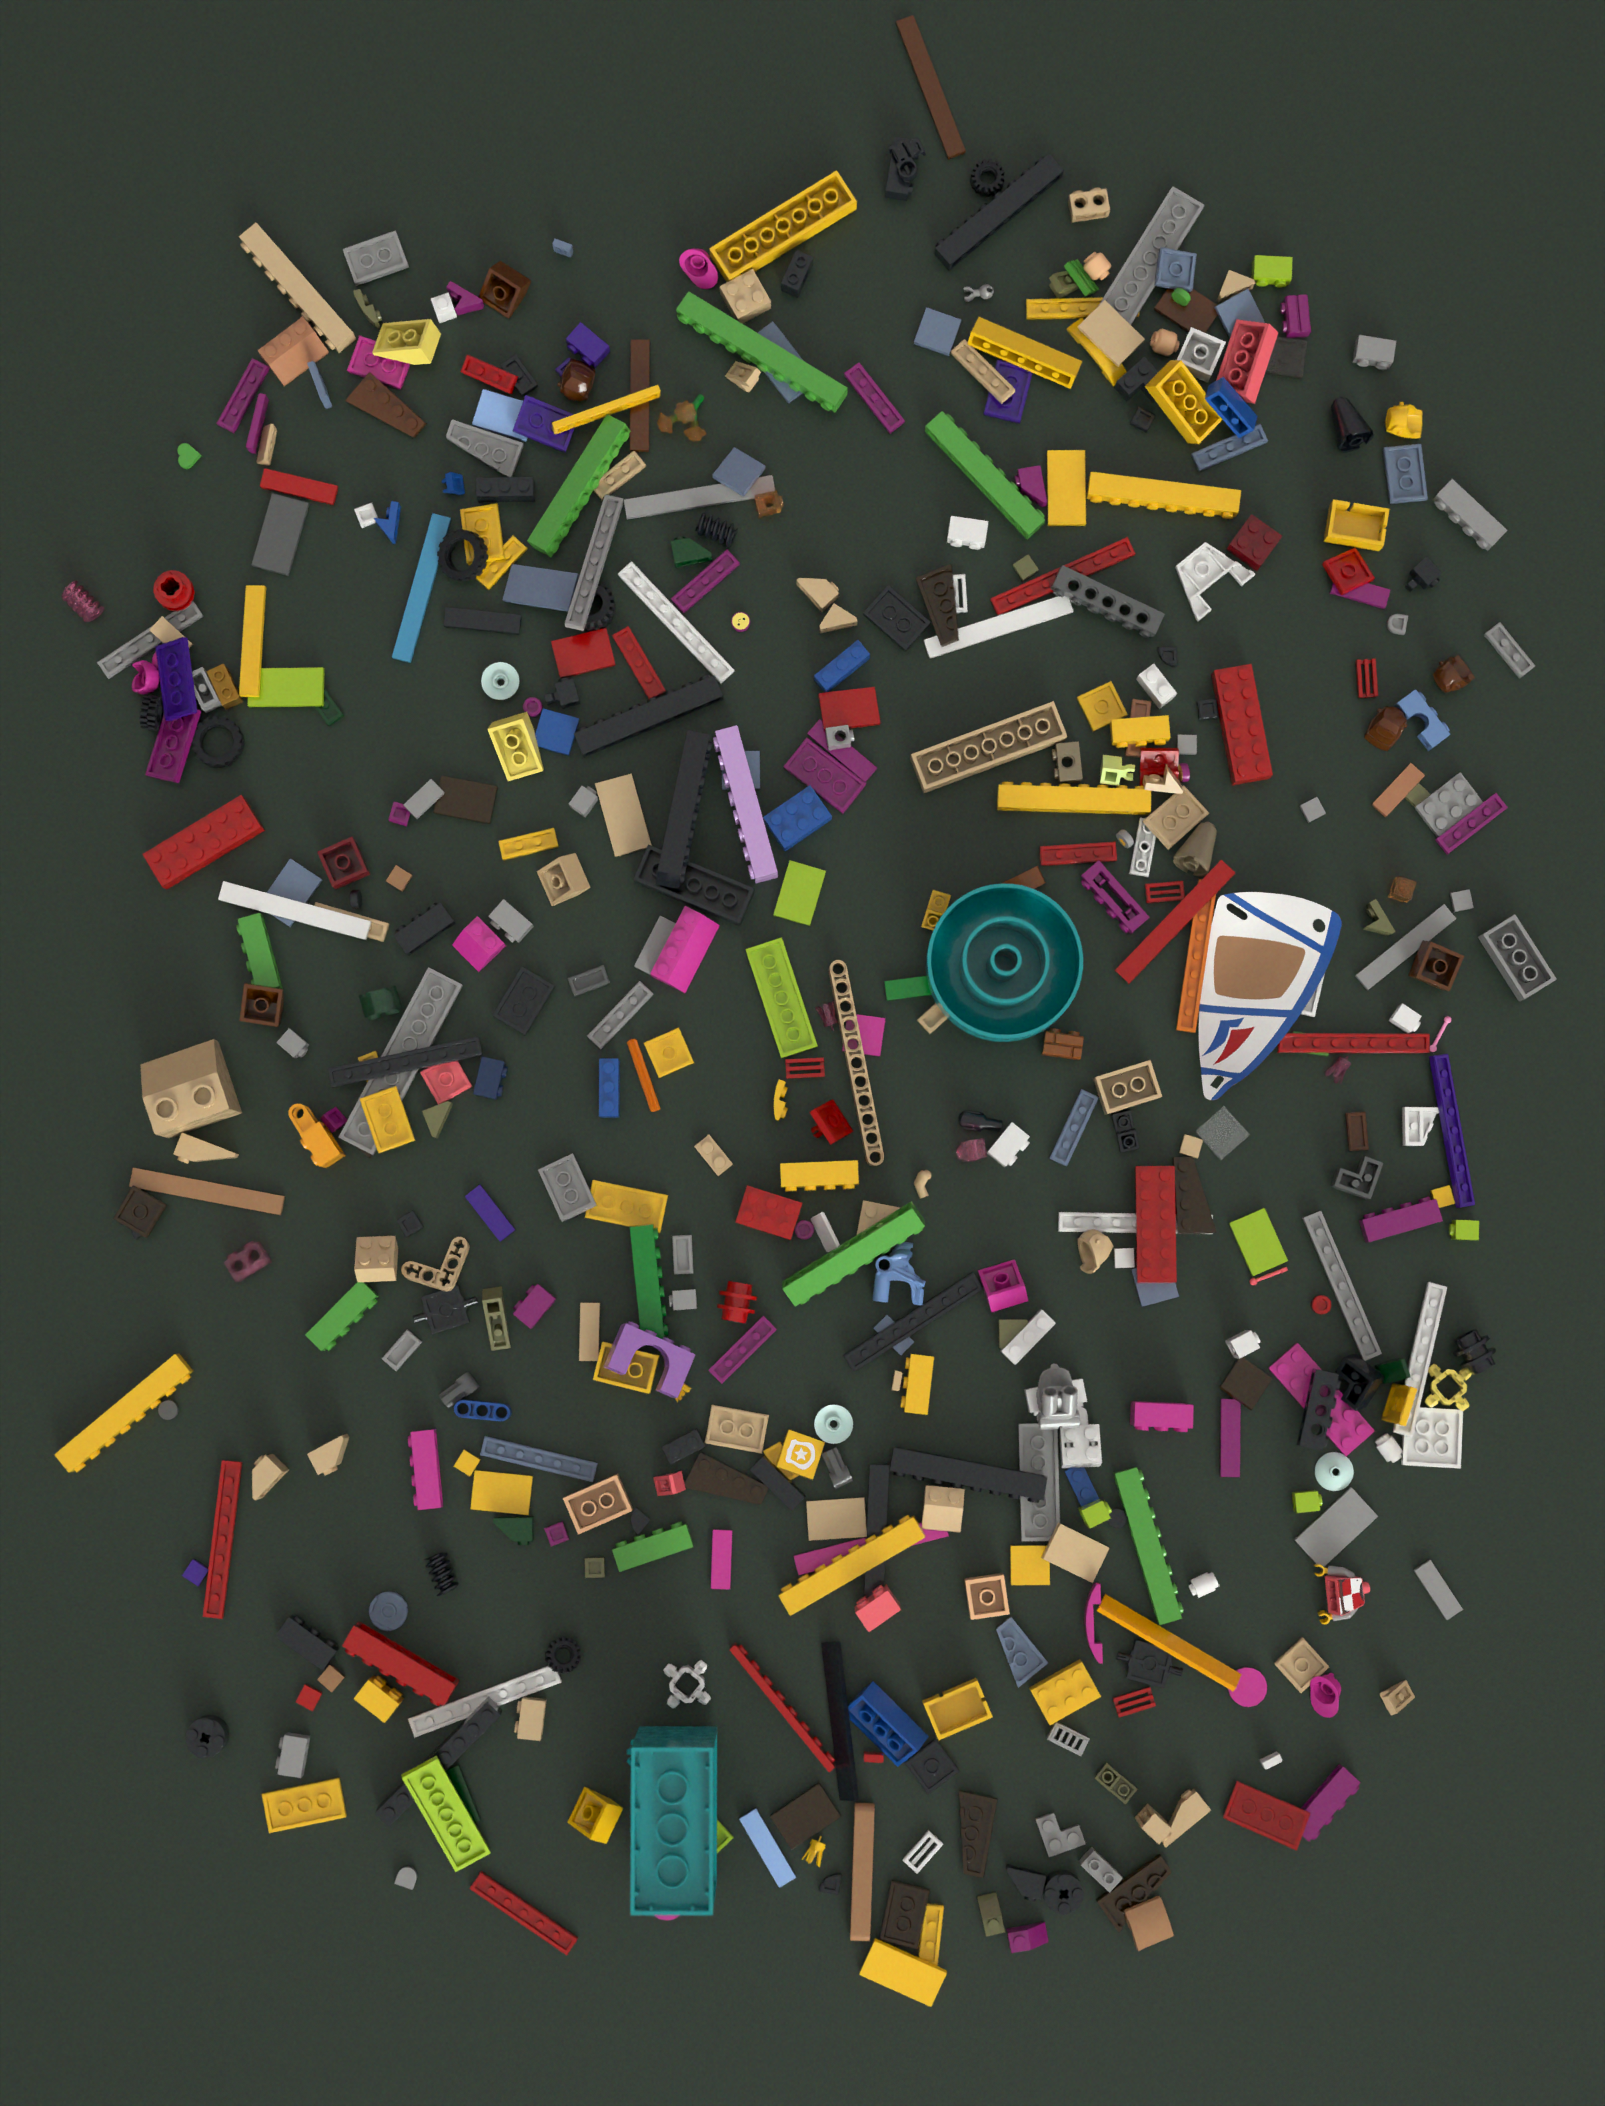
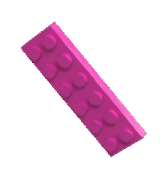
[1268,1343,1375,1456]

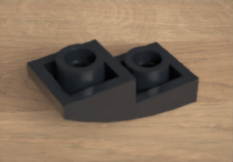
[1111,1109,1140,1153]

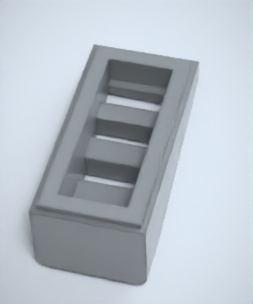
[1046,1721,1090,1756]

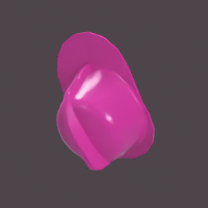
[679,248,718,289]
[1310,1673,1341,1718]

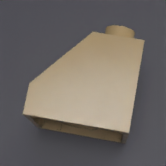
[140,1039,242,1138]

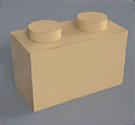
[514,1696,547,1741]

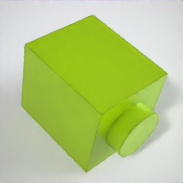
[1449,1220,1479,1240]
[1292,1490,1322,1513]

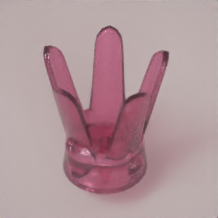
[815,1001,838,1031]
[1325,1056,1351,1084]

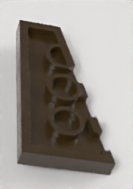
[959,1790,998,1878]
[1096,1854,1172,1933]

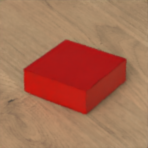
[296,1684,323,1711]
[863,1751,884,1763]

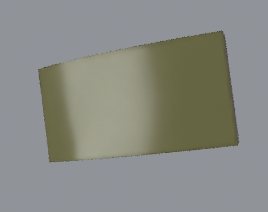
[353,289,382,329]
[1095,1763,1138,1805]

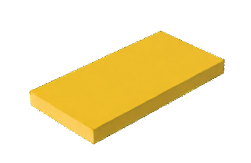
[1047,450,1086,526]
[585,1180,668,1233]
[262,1777,347,1833]
[859,1938,947,2007]

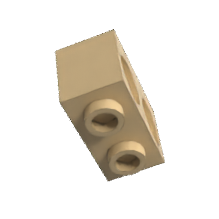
[1068,188,1110,223]

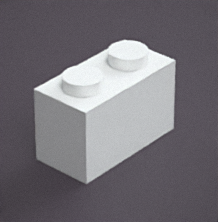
[947,516,988,550]
[1136,664,1177,709]
[987,1122,1030,1167]
[1225,1330,1260,1359]

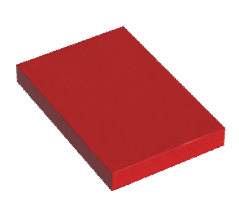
[551,628,616,679]
[818,687,880,731]

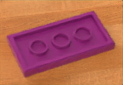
[145,709,201,783]
[783,737,866,814]

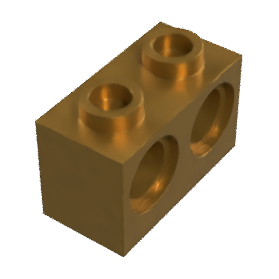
[206,663,243,710]

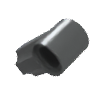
[439,1371,480,1408]
[822,1447,853,1489]

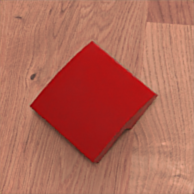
[1139,748,1179,786]

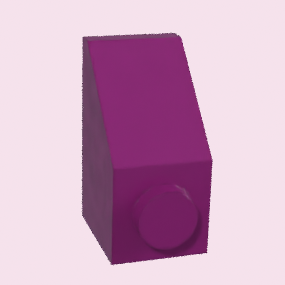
[1014,465,1047,507]
[1006,1921,1049,1953]

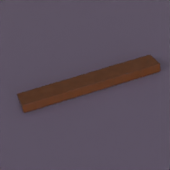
[630,340,650,452]

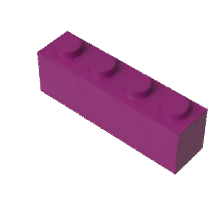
[1359,1197,1443,1243]
[1301,1764,1361,1842]

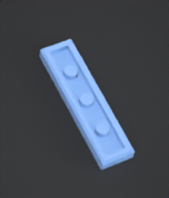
[739,1808,796,1888]

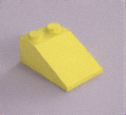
[372,319,441,365]
[488,712,544,781]

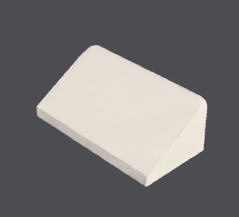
[811,1212,840,1252]

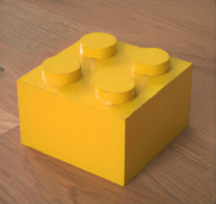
[354,1675,404,1723]

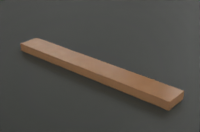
[129,1168,285,1215]

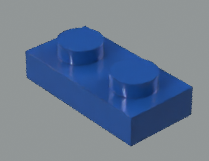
[1064,1467,1099,1507]

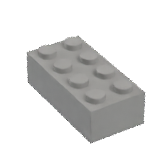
[1478,915,1557,1001]

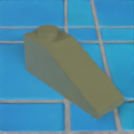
[482,1287,511,1351]

